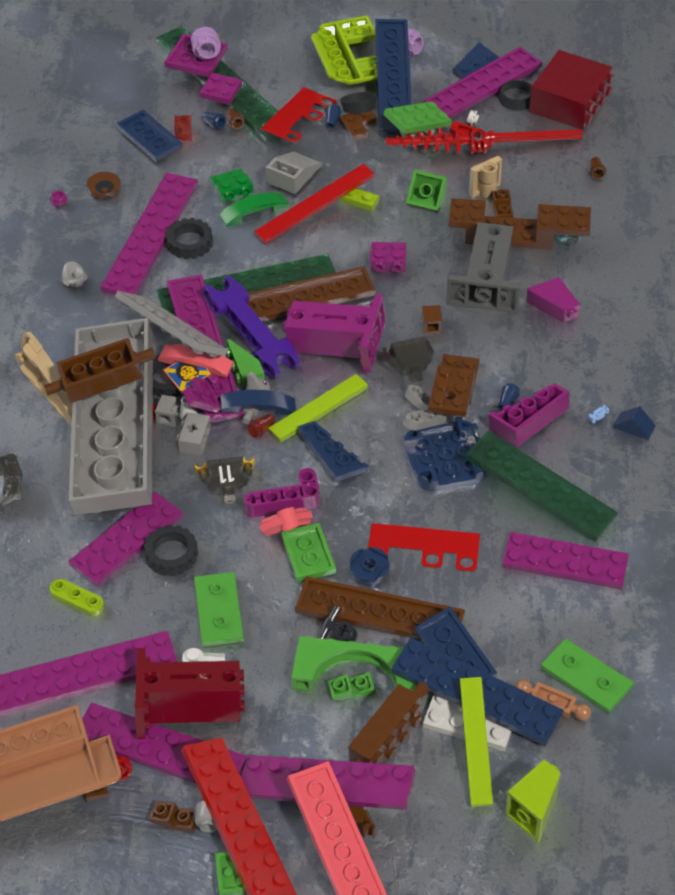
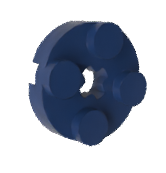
[350,547,390,587]

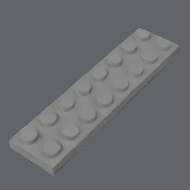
[115,290,228,357]

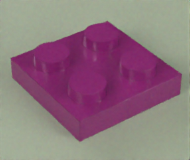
[199,73,242,105]

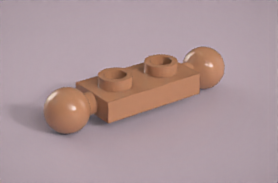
[515,680,591,721]

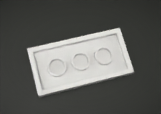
[423,694,512,751]

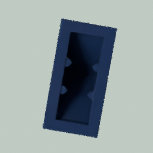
[613,406,656,441]

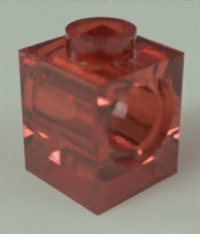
[174,115,192,141]

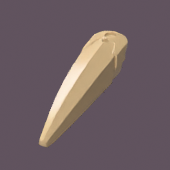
[15,331,73,427]

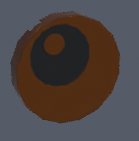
[87,172,121,199]

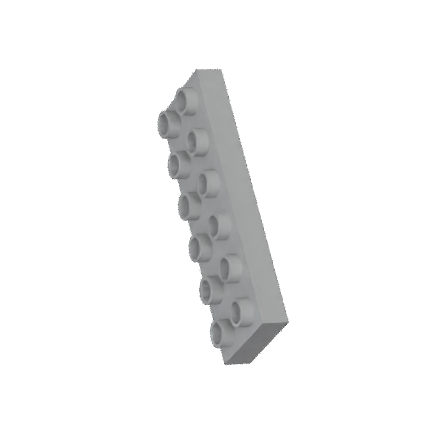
[69,318,153,515]

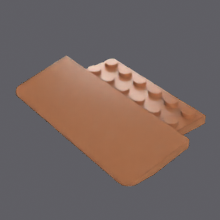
[0,704,122,822]

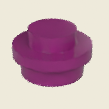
[50,191,67,206]

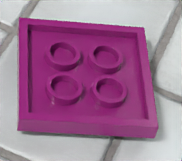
[164,34,228,78]

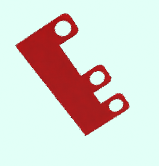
[261,87,336,142]
[368,523,480,571]

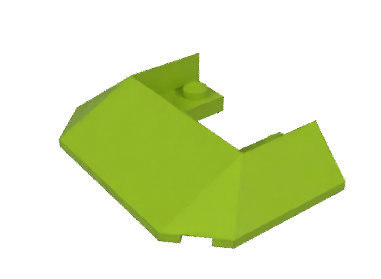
[311,15,377,85]

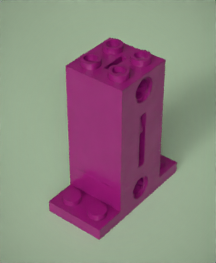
[283,294,386,373]

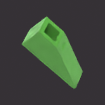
[226,339,265,390]

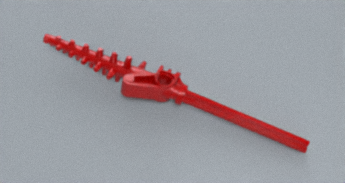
[385,121,583,154]

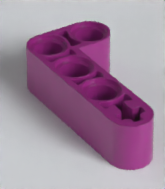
[244,468,320,518]

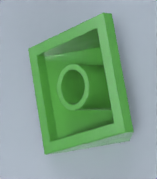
[406,169,447,211]

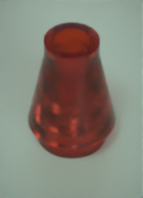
[247,414,275,438]

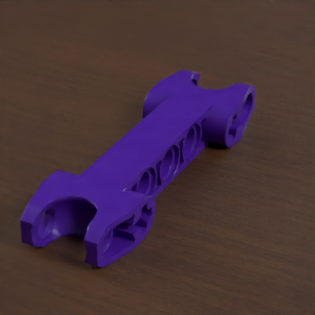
[202,276,301,380]

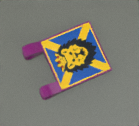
[163,361,220,396]

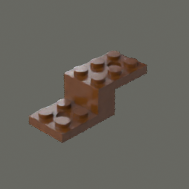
[428,354,480,417]

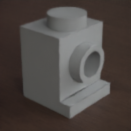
[155,395,179,427]

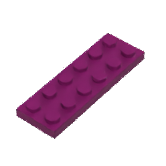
[69,491,183,587]
[502,532,629,590]

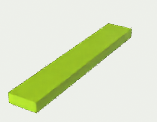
[268,374,368,443]
[460,677,493,807]

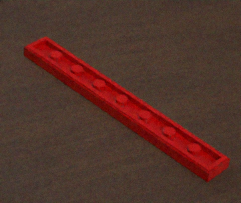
[254,164,374,245]

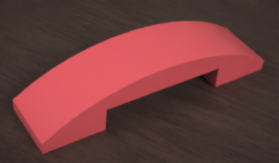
[158,344,234,378]

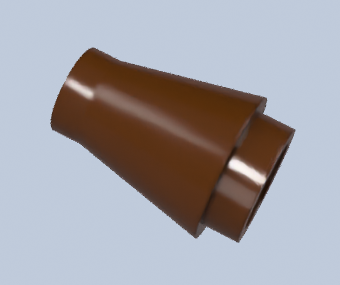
[226,108,244,129]
[589,157,606,180]

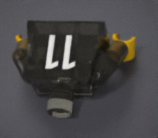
[194,456,254,504]

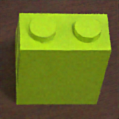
[505,759,561,842]

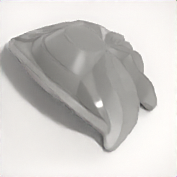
[61,261,88,288]

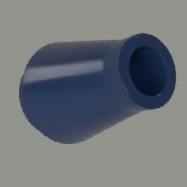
[325,104,342,129]
[201,111,226,130]
[497,383,520,411]

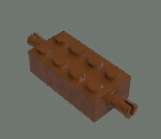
[44,337,156,403]
[348,682,430,764]

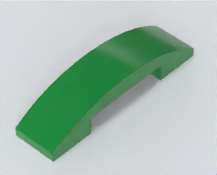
[219,192,289,227]

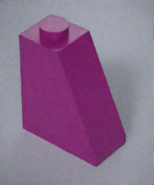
[526,277,580,323]

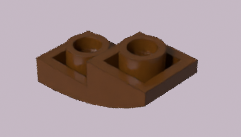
[492,189,513,218]
[148,801,196,833]

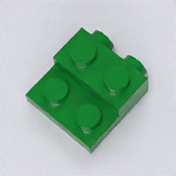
[210,168,253,203]

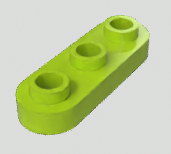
[49,579,104,616]

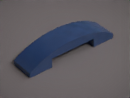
[220,389,296,415]

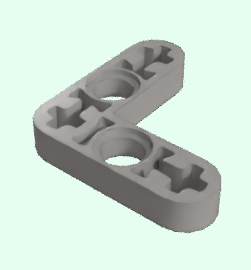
[403,385,448,431]

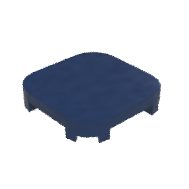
[404,417,490,491]

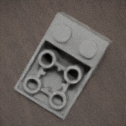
[266,152,322,194]

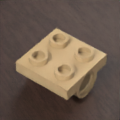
[469,156,502,198]

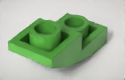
[328,672,376,700]

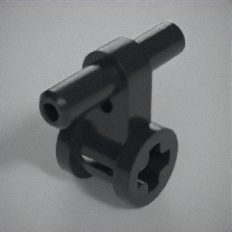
[317,605,358,642]

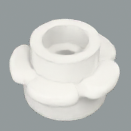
[466,110,479,126]

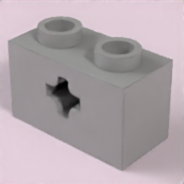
[176,412,211,456]

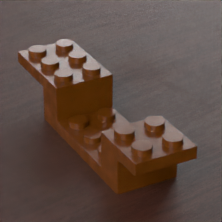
[448,198,591,250]

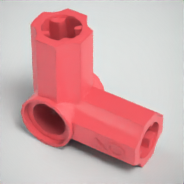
[260,507,313,536]

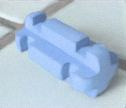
[587,405,609,424]

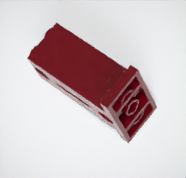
[135,648,245,739]

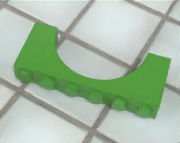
[292,636,417,692]

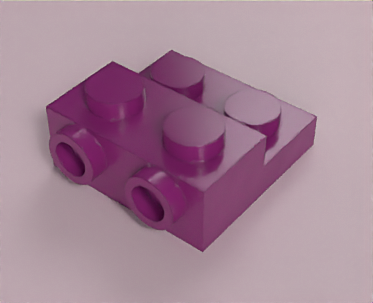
[370,242,406,272]

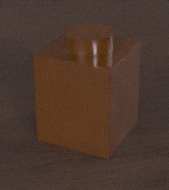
[422,305,442,334]

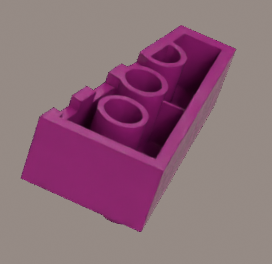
[488,383,570,448]

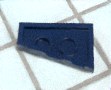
[453,42,500,80]

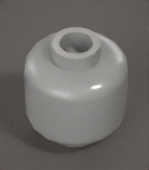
[195,800,217,833]

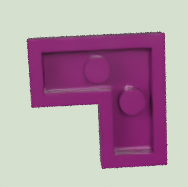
[183,377,221,413]

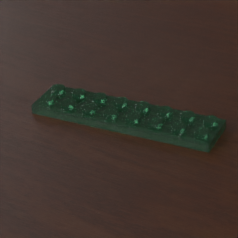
[466,430,618,542]

